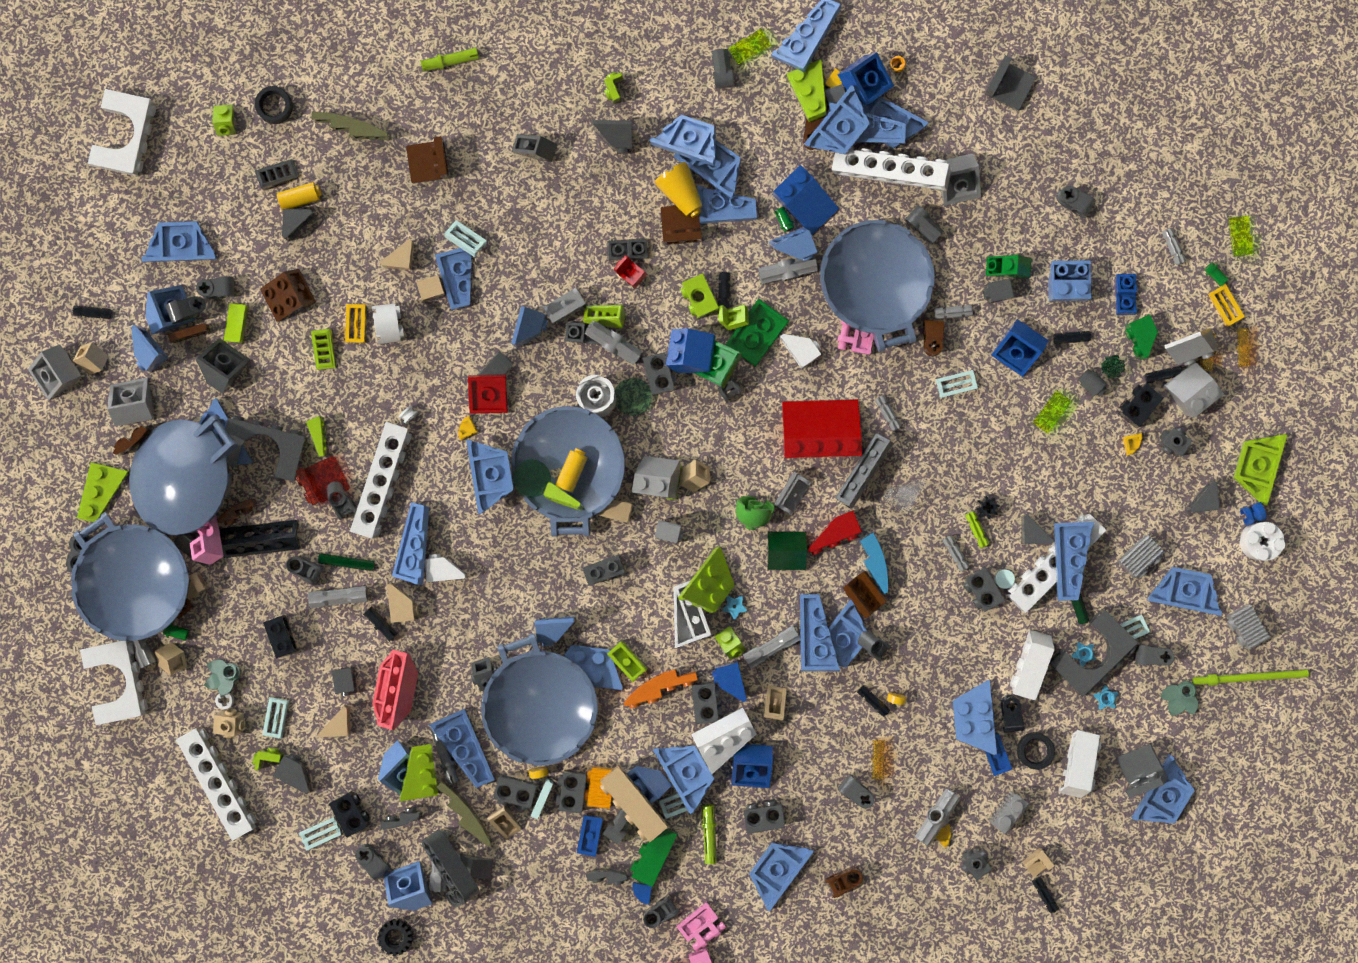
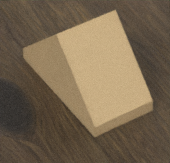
[380,238,414,271]
[763,685,787,720]
[318,705,351,737]
[487,805,522,839]

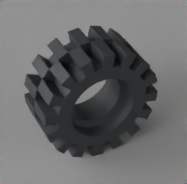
[377,919,414,956]

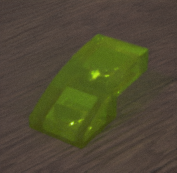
[728,28,772,65]
[1228,215,1253,256]
[1032,390,1072,434]

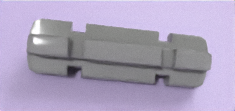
[1162,228,1186,265]
[935,305,973,319]
[875,395,901,431]
[943,535,970,571]

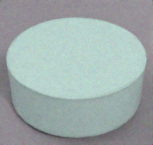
[995,570,1015,589]

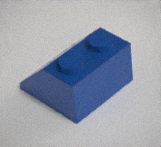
[837,52,894,105]
[991,319,1049,377]
[666,328,716,373]
[712,661,747,702]
[731,744,773,788]

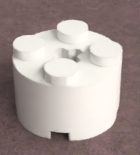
[372,303,404,344]
[576,375,616,417]
[1240,522,1285,561]

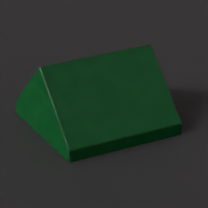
[767,532,807,570]

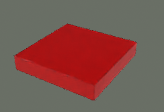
[467,375,508,414]

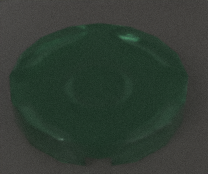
[615,378,652,416]
[512,459,551,498]

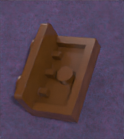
[843,571,888,619]

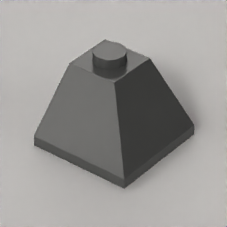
[593,120,632,154]
[196,338,250,394]

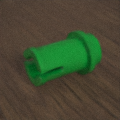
[774,206,794,232]
[1204,262,1229,286]
[163,623,189,641]

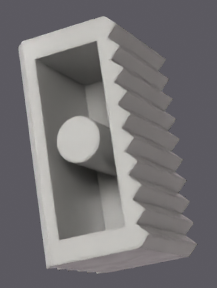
[655,520,684,543]
[1117,535,1164,578]
[1226,604,1270,650]
[989,791,1030,835]

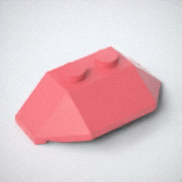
[373,650,418,730]

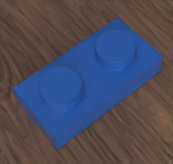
[985,733,1012,776]
[577,814,603,857]

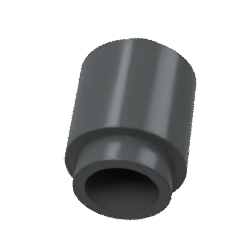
[1078,369,1107,397]

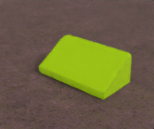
[224,303,249,344]
[607,640,648,682]

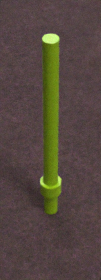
[1192,670,1309,686]

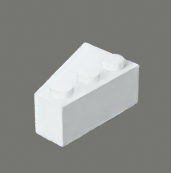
[673,580,711,648]
[1010,629,1055,701]
[691,708,756,774]
[1059,730,1101,798]

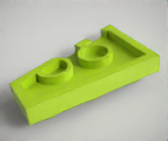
[786,59,826,122]
[77,462,129,522]
[400,744,438,801]

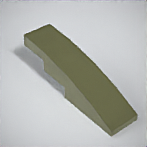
[312,111,390,140]
[437,779,492,847]

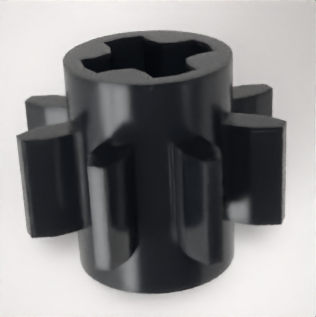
[975,496,1000,519]

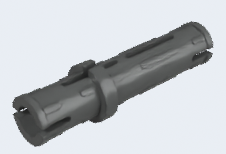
[430,729,460,785]

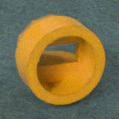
[890,56,906,73]

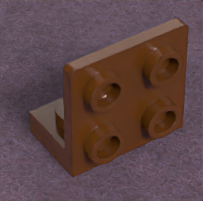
[406,136,449,184]
[660,206,702,245]
[260,269,316,322]

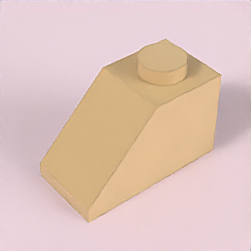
[387,584,419,623]

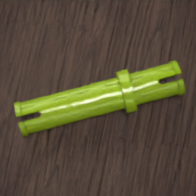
[420,47,479,72]
[702,804,717,864]

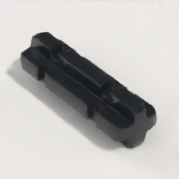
[718,272,730,309]
[73,305,112,319]
[1053,331,1091,344]
[1144,366,1183,383]
[857,685,890,717]
[1032,877,1059,914]

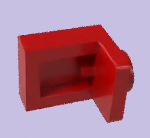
[614,255,648,289]

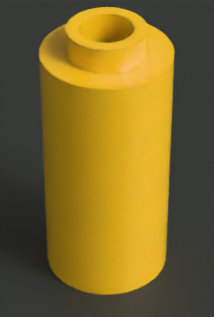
[277,182,322,211]
[555,448,588,493]

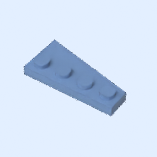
[392,502,429,585]
[800,594,840,672]
[428,709,495,788]

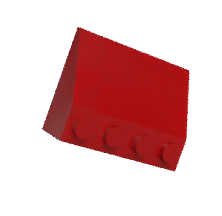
[782,399,862,459]

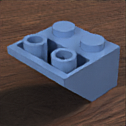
[1048,260,1091,302]

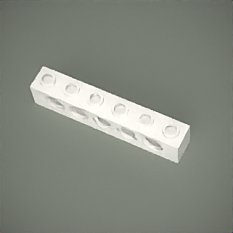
[832,147,952,191]
[350,422,412,539]
[1007,514,1106,613]
[176,727,256,841]

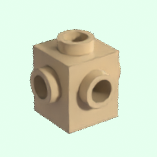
[213,709,245,738]

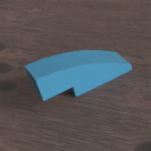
[859,533,888,594]

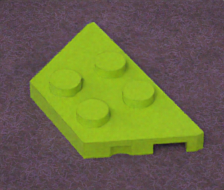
[1233,434,1287,506]
[678,546,735,613]

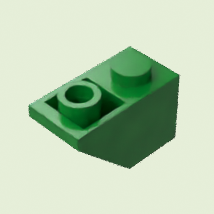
[986,255,1032,278]
[1125,314,1158,360]

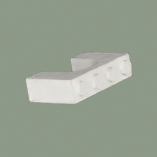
[88,89,156,176]
[80,641,148,725]

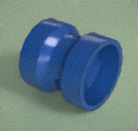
[1240,502,1266,526]

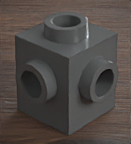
[1158,427,1193,457]
[471,657,498,691]
[960,848,992,881]

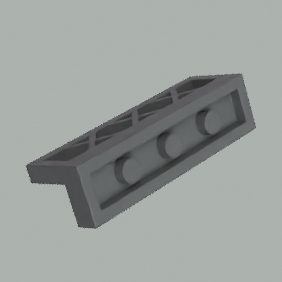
[835,433,894,509]

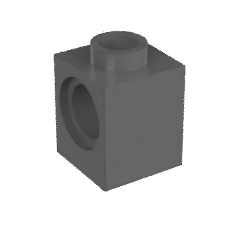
[983,278,1014,304]
[332,667,357,697]

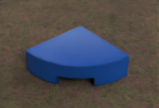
[632,882,652,905]

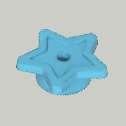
[722,596,747,620]
[1071,642,1096,667]
[1094,685,1118,710]

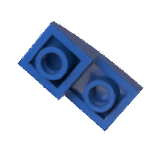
[1116,274,1137,315]

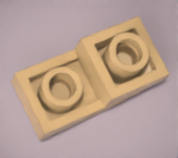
[596,500,633,523]

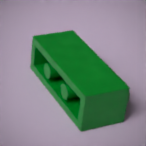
[630,828,677,887]

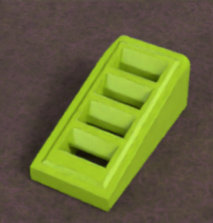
[583,305,625,328]
[311,329,336,370]
[306,416,327,458]
[543,482,584,511]

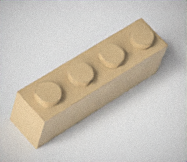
[600,765,668,842]

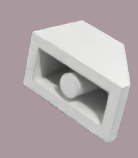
[780,334,822,369]
[425,554,467,582]

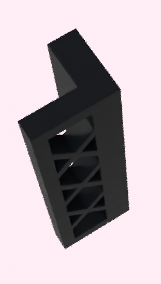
[220,520,300,558]

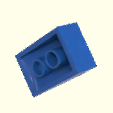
[772,164,839,235]

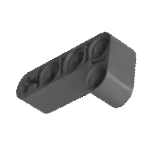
[422,830,479,907]

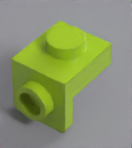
[604,72,623,104]
[212,104,236,136]
[718,305,749,330]
[714,626,746,660]
[253,747,284,771]

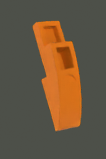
[624,669,698,709]

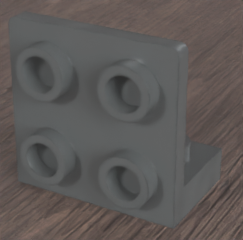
[985,55,1036,111]
[1116,744,1168,798]

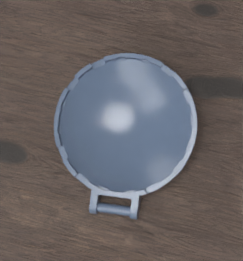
[820,220,935,352]
[511,406,625,537]
[129,414,238,535]
[71,512,189,641]
[481,633,598,766]

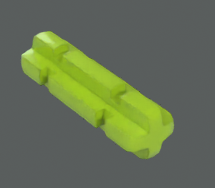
[965,511,989,548]

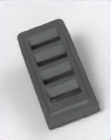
[255,159,299,190]

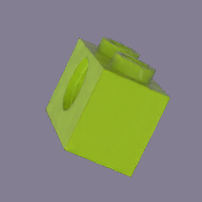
[680,273,719,319]

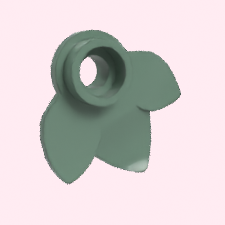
[204,660,241,696]
[1160,681,1198,716]

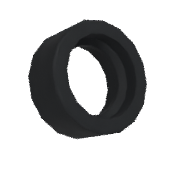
[255,86,293,124]
[1017,732,1055,770]

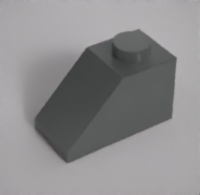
[512,134,557,162]
[273,753,312,794]

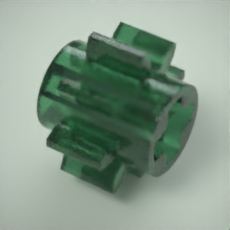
[1101,355,1125,379]

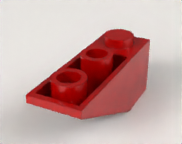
[807,510,862,555]

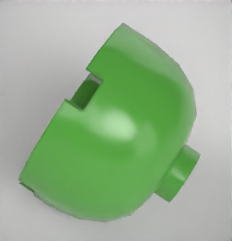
[735,496,775,530]

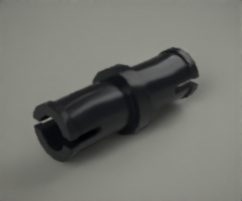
[363,606,398,642]

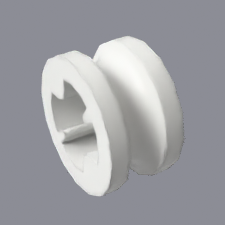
[399,405,418,424]
[215,693,234,709]

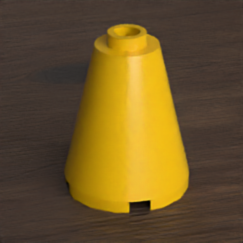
[655,162,703,218]

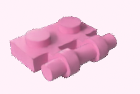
[837,320,874,355]
[676,901,727,951]

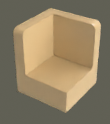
[417,275,446,302]
[73,342,108,375]
[680,460,710,492]
[187,572,209,600]
[155,643,187,675]
[1022,848,1055,877]

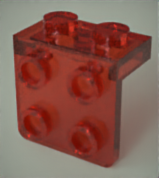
[295,456,350,506]

